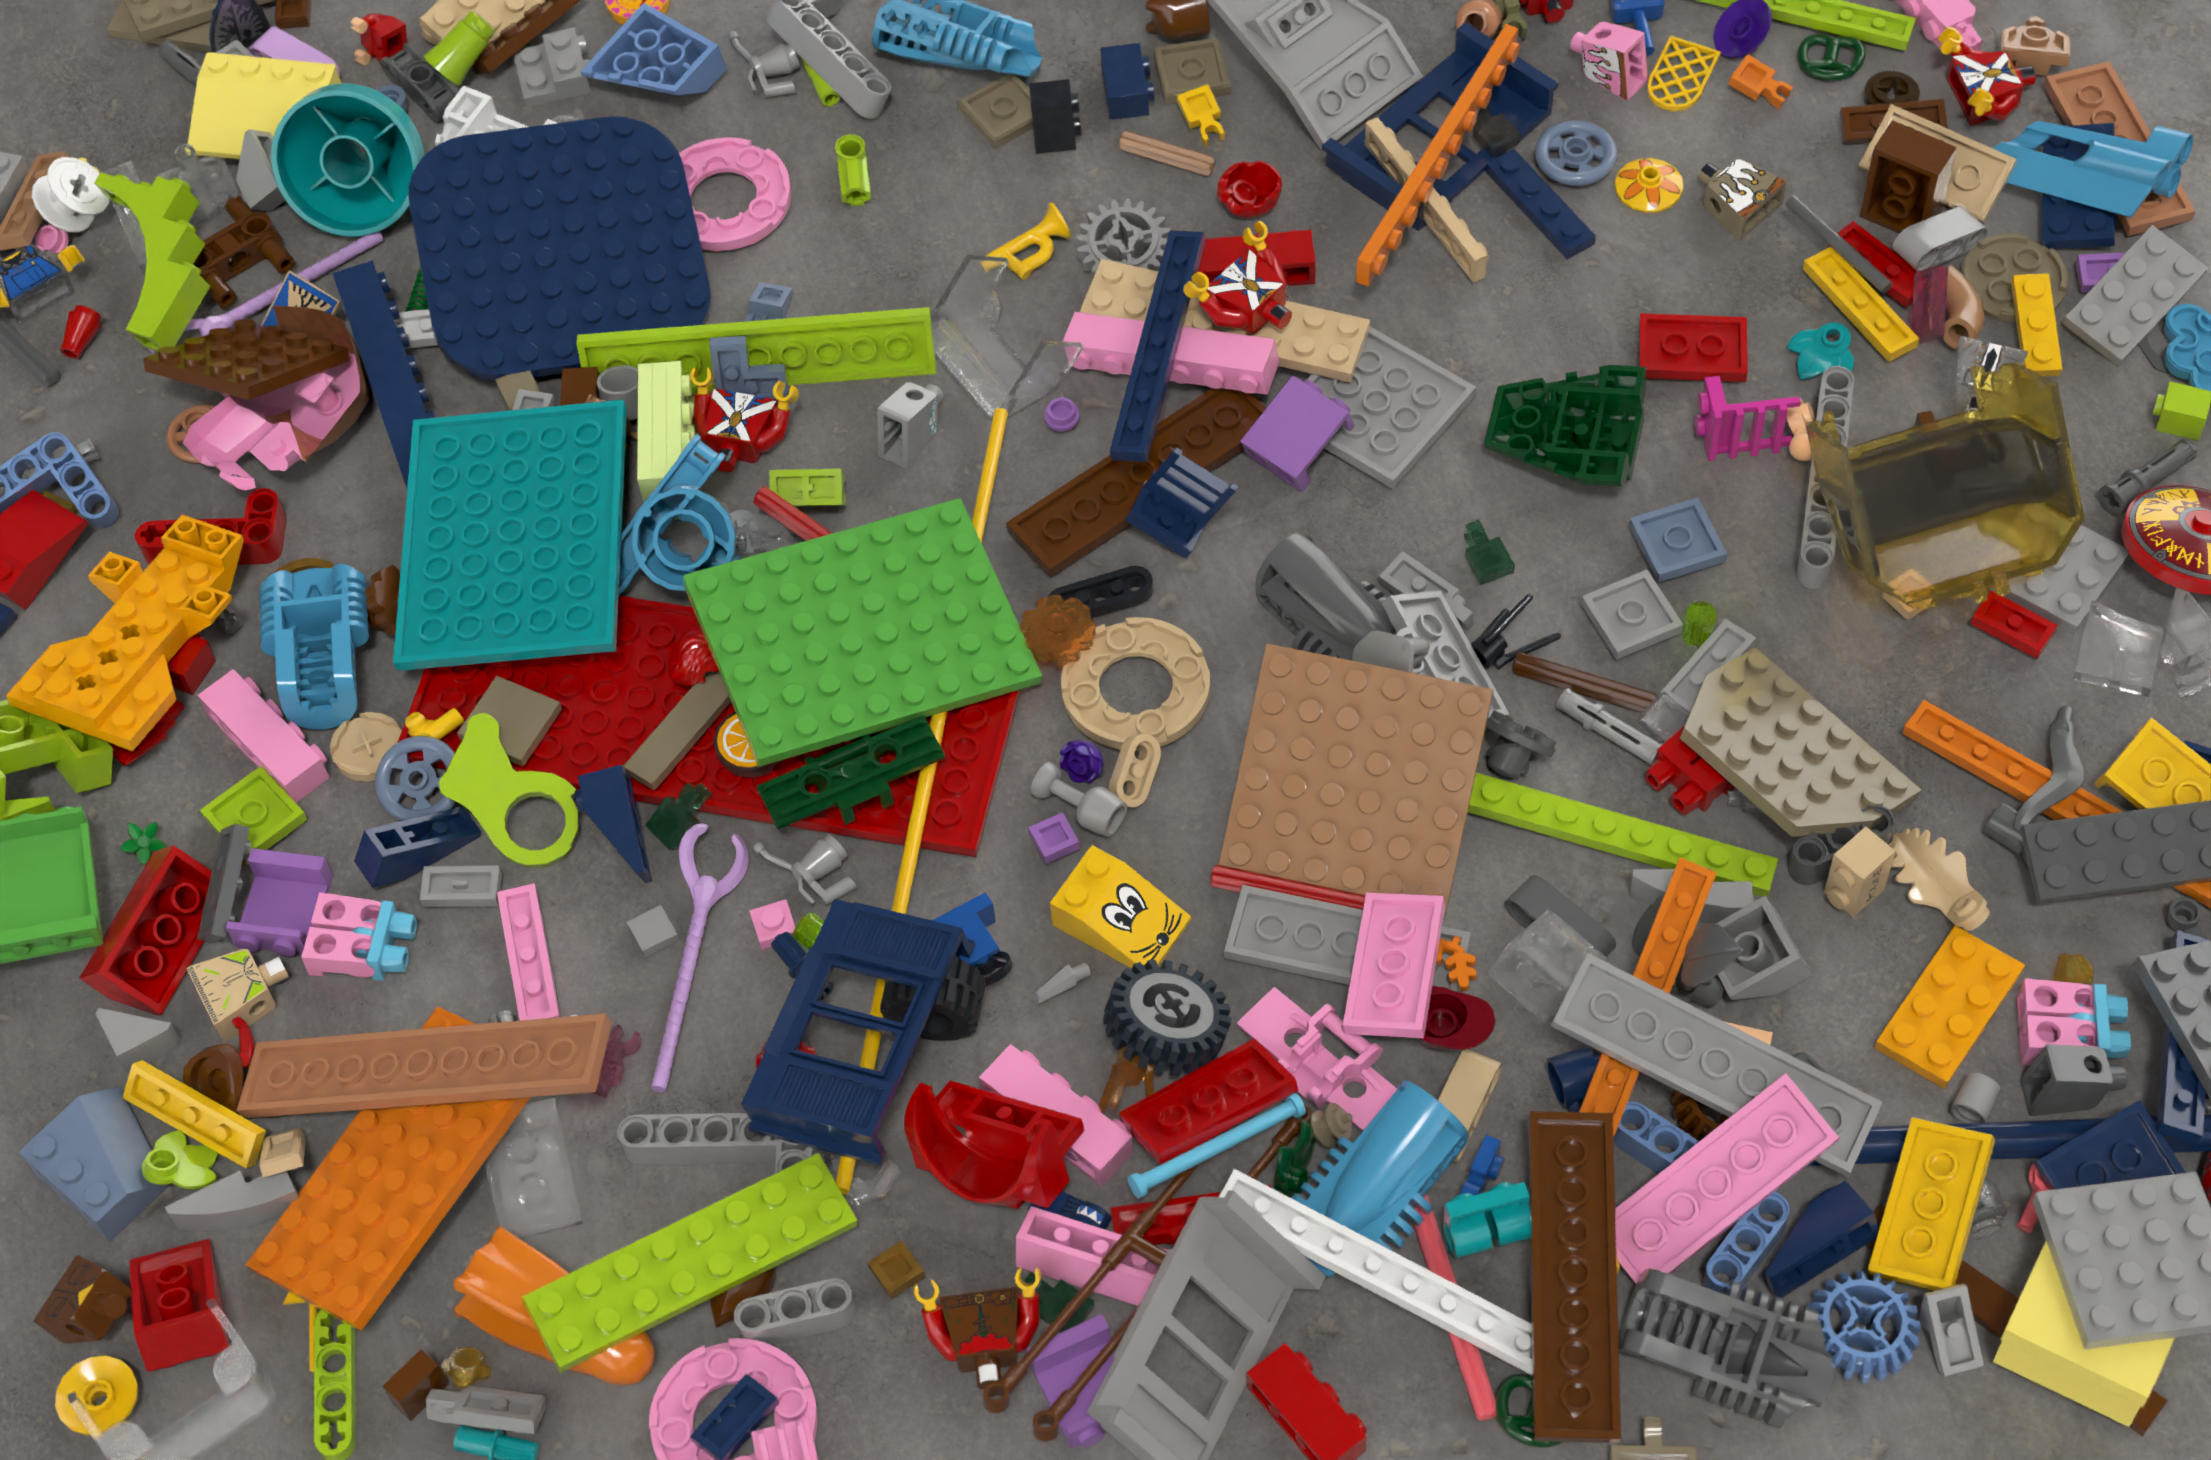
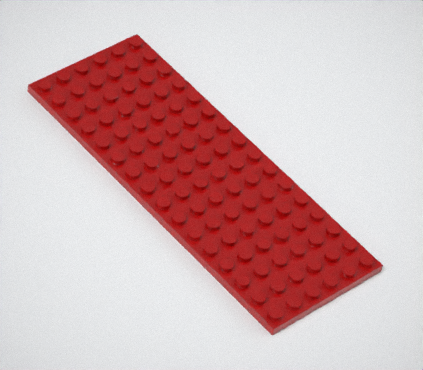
[397,596,1021,857]

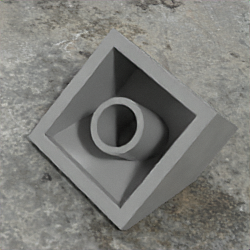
[1716,896,1812,1000]

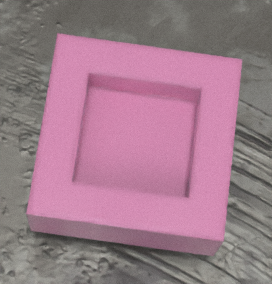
[749,899,798,950]

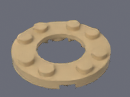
[1061,617,1211,751]

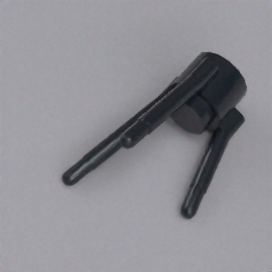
[1471,594,1561,670]

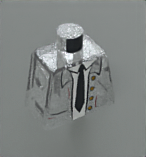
[1952,336,2028,420]

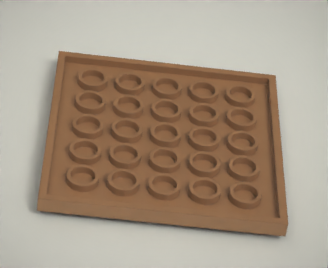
[1219,643,1494,918]

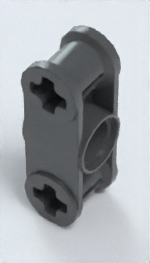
[380,42,459,123]

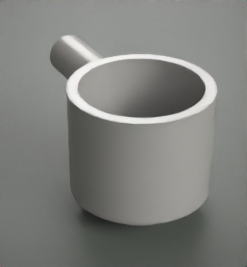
[597,365,638,421]

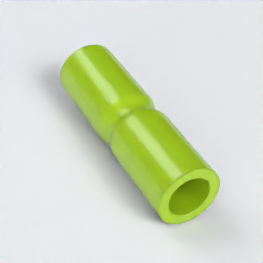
[799,55,840,107]

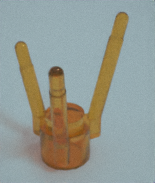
[1098,1046,1155,1114]

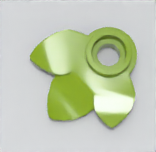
[142,1130,219,1189]

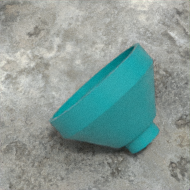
[271,83,425,236]

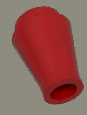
[60,305,102,359]

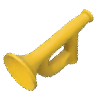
[977,202,1071,280]

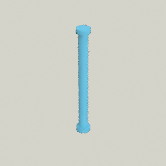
[1128,1093,1306,1199]

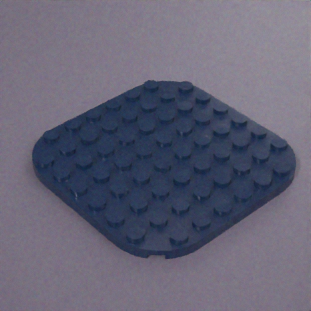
[408,116,710,380]

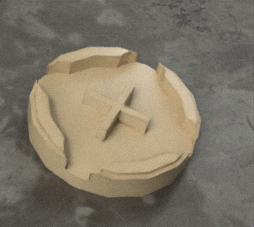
[329,712,402,782]

